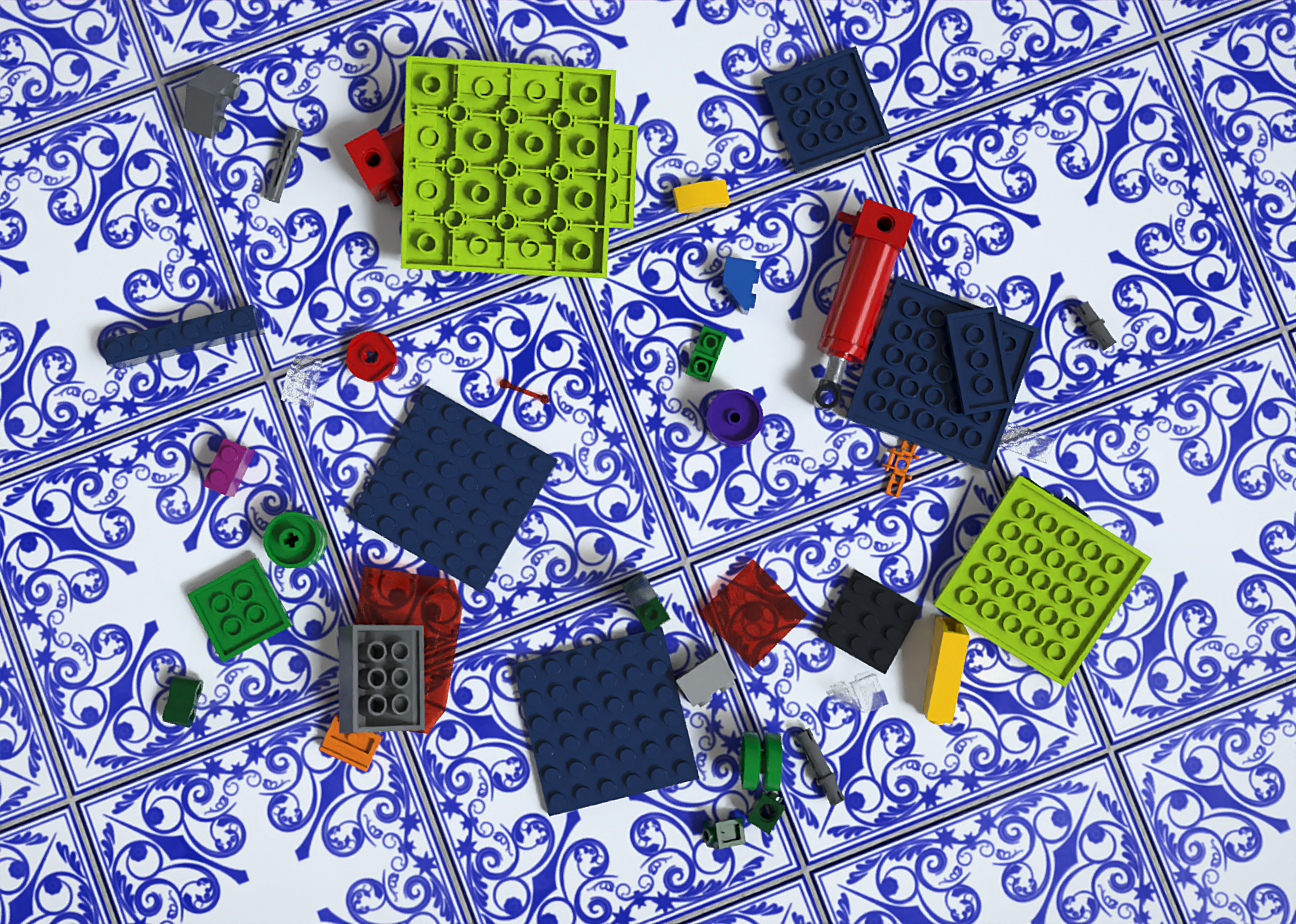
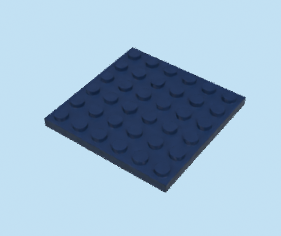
[845,277,1041,472]
[349,385,559,593]
[513,627,700,817]

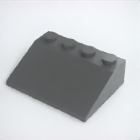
[339,625,425,733]

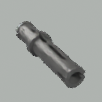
[264,126,303,204]
[795,728,845,806]

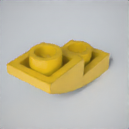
[672,180,731,213]

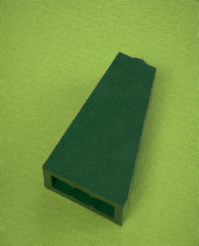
[622,572,671,633]

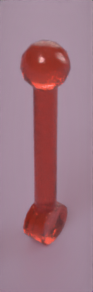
[499,379,549,404]

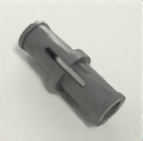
[1074,301,1117,351]

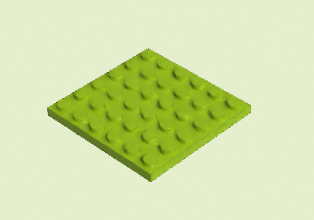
[933,475,1153,687]

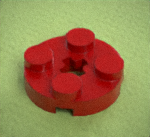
[346,331,398,383]

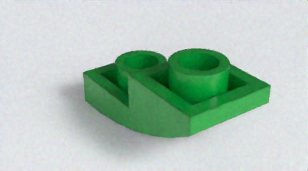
[685,324,728,383]

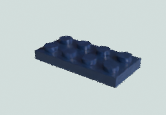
[944,306,1015,416]

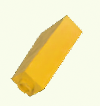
[923,615,970,725]

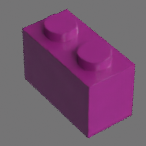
[202,438,255,497]

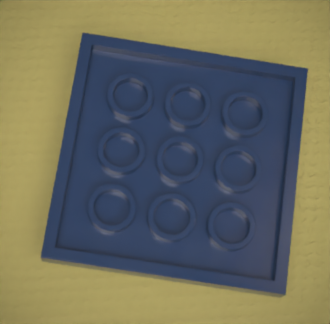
[761,46,891,174]

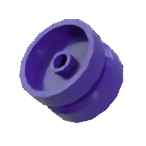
[706,389,764,448]

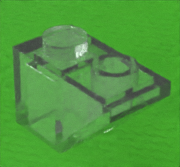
[826,671,889,714]

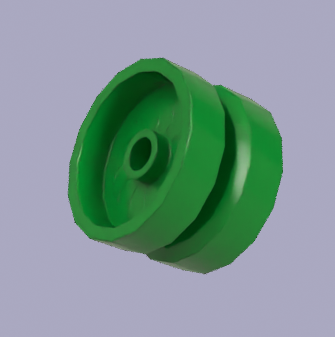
[263,512,328,568]
[739,731,782,791]

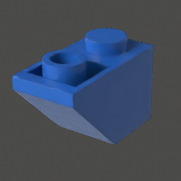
[721,256,760,315]

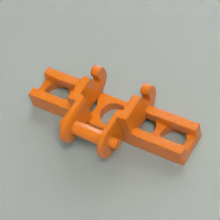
[882,441,920,498]

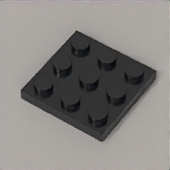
[817,569,922,675]

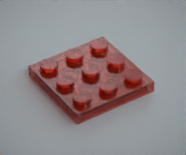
[699,559,807,668]

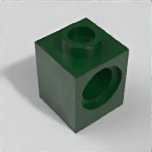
[745,790,786,835]

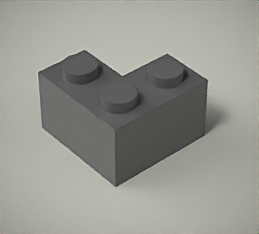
[183,64,241,139]

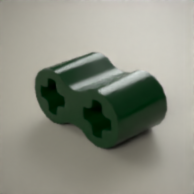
[162,674,203,728]

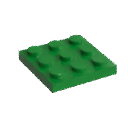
[187,557,293,663]

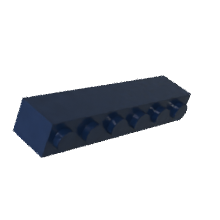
[101,305,265,369]

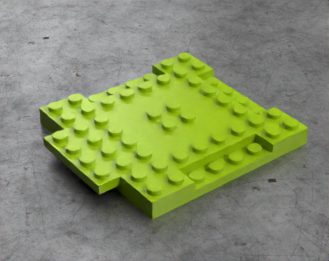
[401,56,638,279]

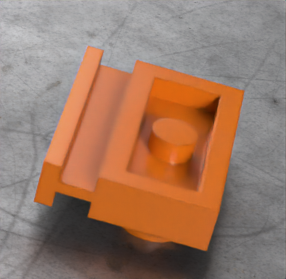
[319,715,383,772]

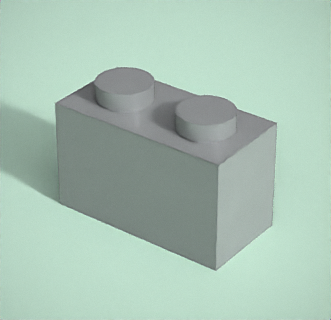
[675,650,736,707]

